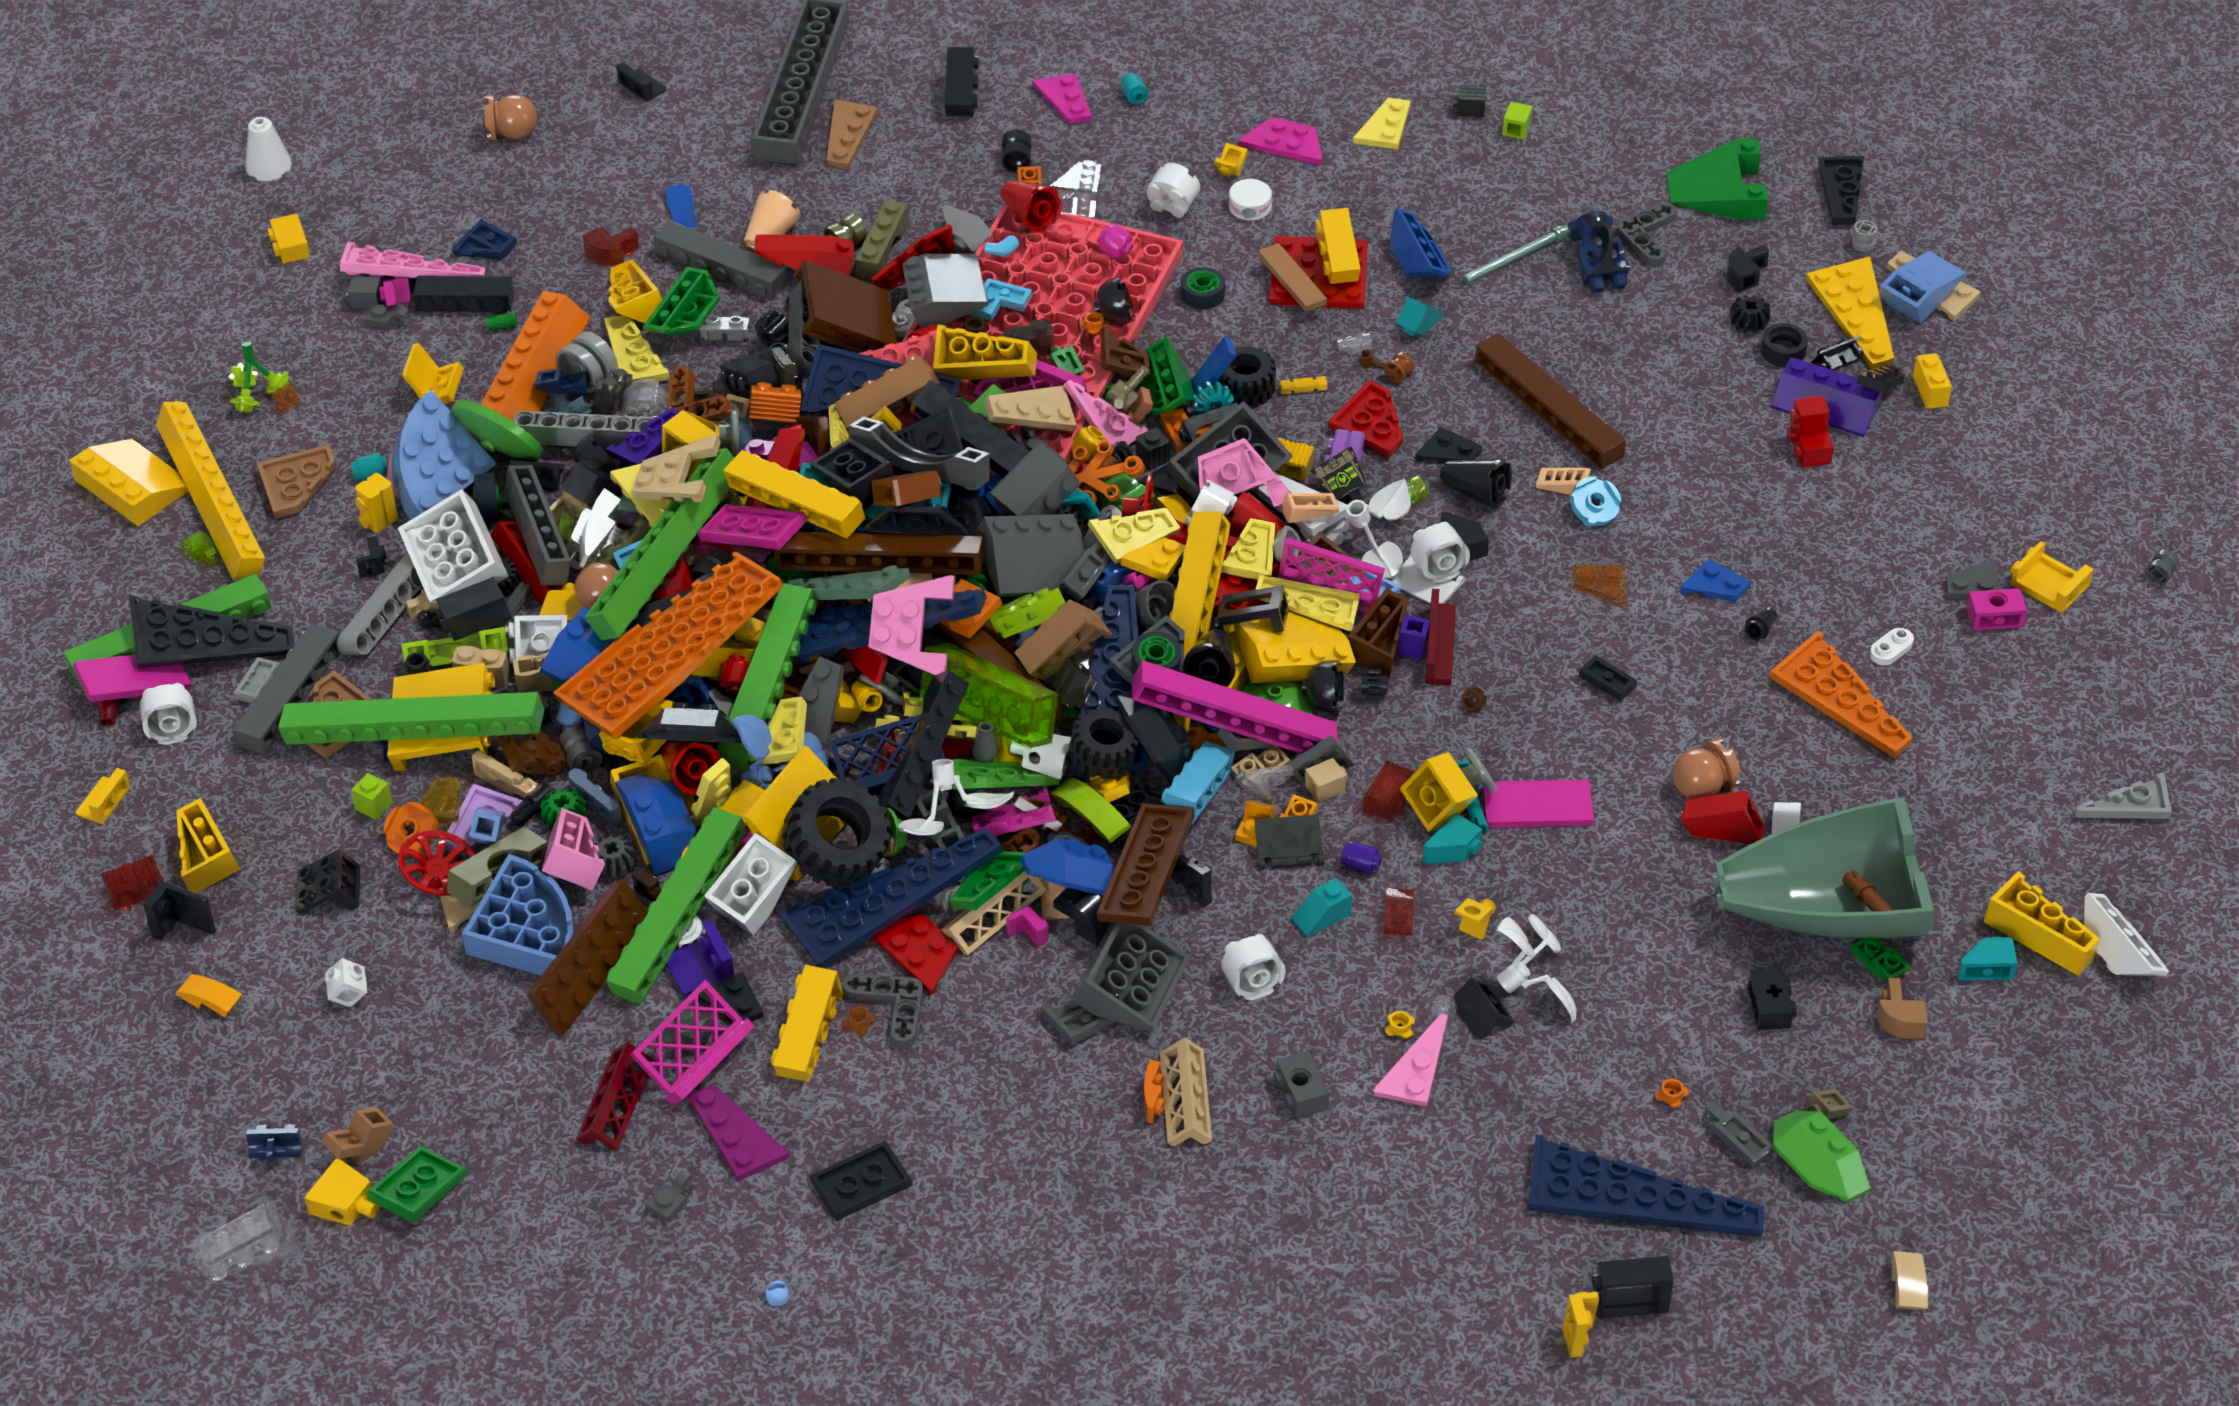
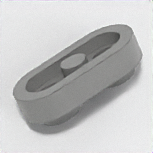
[1273,526,1301,563]

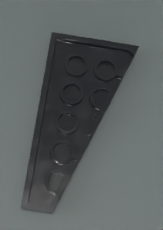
[129,595,295,668]

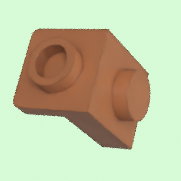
[1116,387,1153,426]

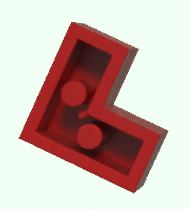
[1787,396,1834,467]

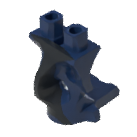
[1567,211,1631,293]

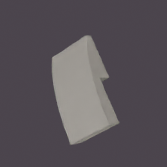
[1772,802,1801,834]

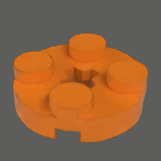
[384,802,439,856]

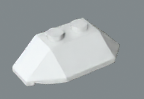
[2084,893,2169,976]

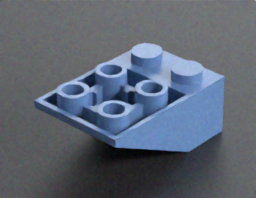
[1880,251,1967,324]

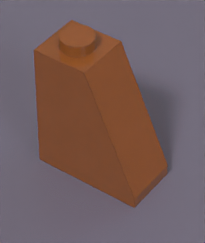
[871,471,941,506]

